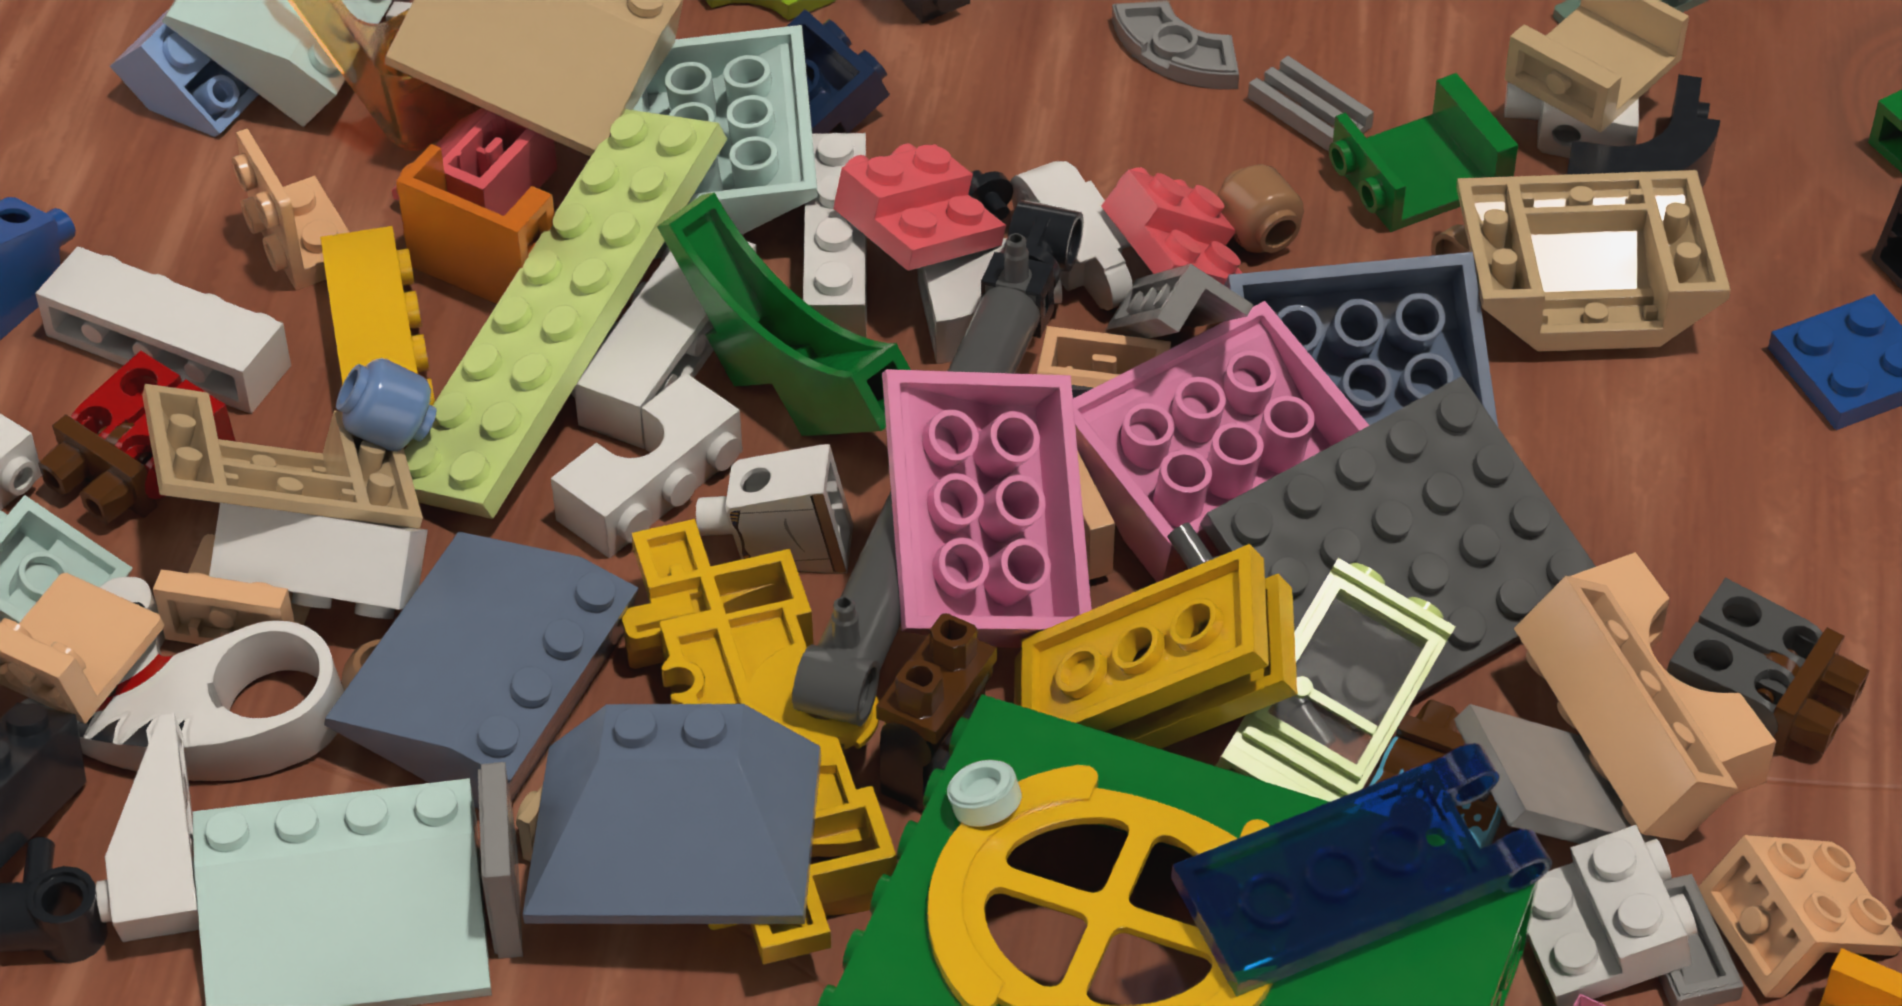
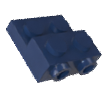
[786,9,890,134]

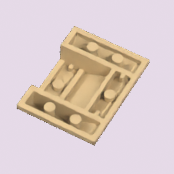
[1456,170,1731,351]
[142,384,423,529]

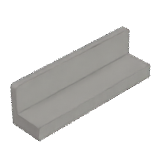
[1105,264,1254,338]

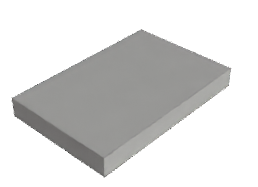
[1454,704,1656,844]

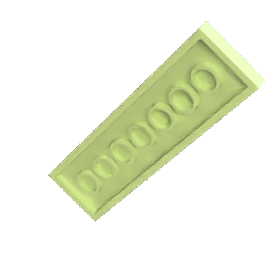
[404,109,727,519]

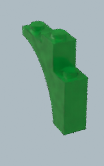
[657,192,911,436]

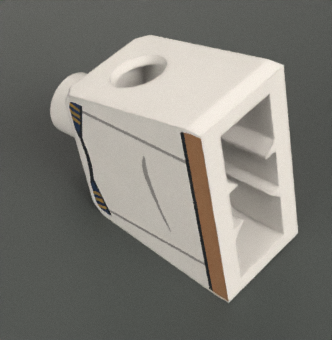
[696,444,853,574]

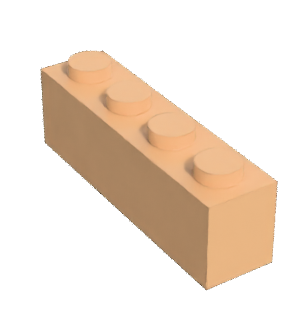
[1514,576,1738,841]

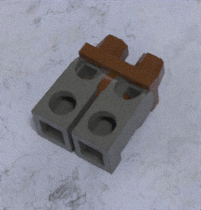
[1667,577,1870,755]

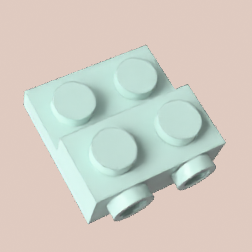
[0,495,133,624]

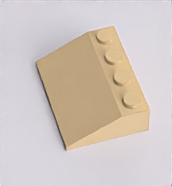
[385,0,683,157]

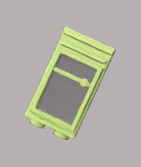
[1216,558,1456,808]

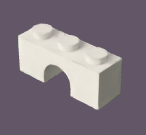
[551,373,743,559]

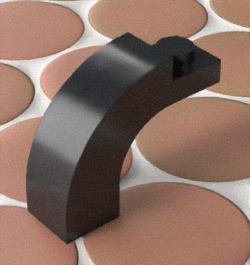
[1567,74,1721,188]

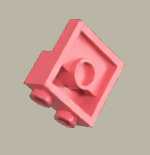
[833,143,1006,271]
[1101,167,1242,285]

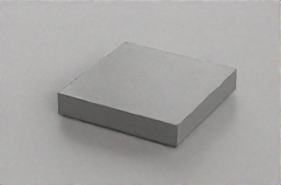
[478,762,523,959]

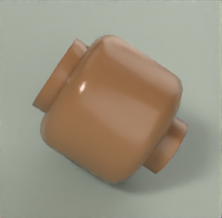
[1218,164,1304,253]

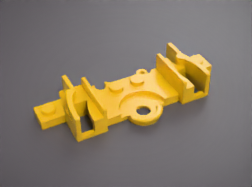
[622,519,897,965]

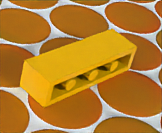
[320,226,435,446]

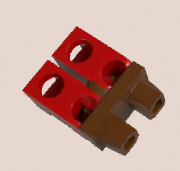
[38,350,236,525]

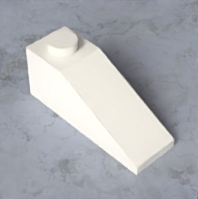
[96,712,199,942]

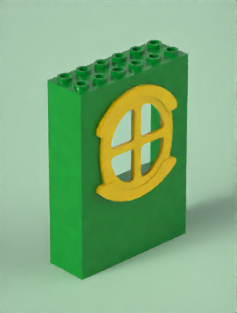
[817,694,1541,1006]

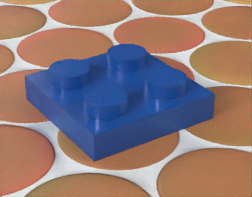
[1768,294,1902,430]

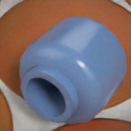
[336,358,437,451]

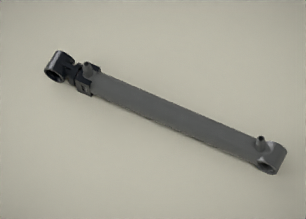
[792,199,1084,726]

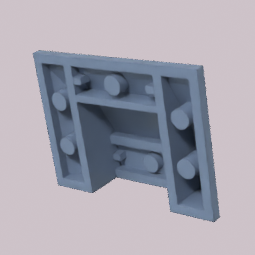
[523,704,821,924]

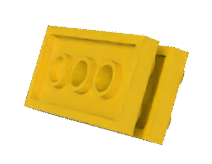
[1014,544,1298,749]

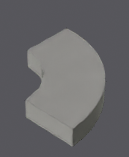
[1112,1,1239,89]

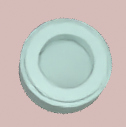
[947,760,1022,827]

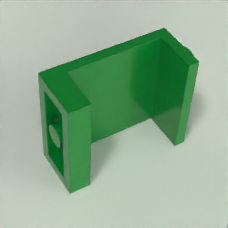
[1329,73,1518,232]

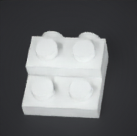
[1527,825,1697,1006]

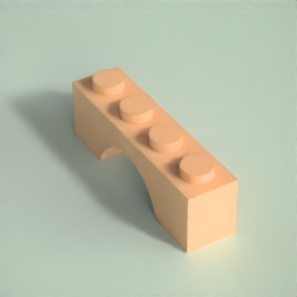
[1570,552,1776,796]

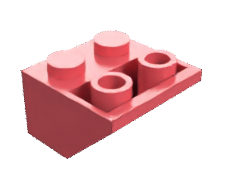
[392,108,557,216]

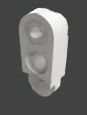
[1011,161,1133,311]

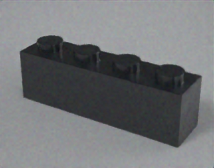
[0,702,87,869]

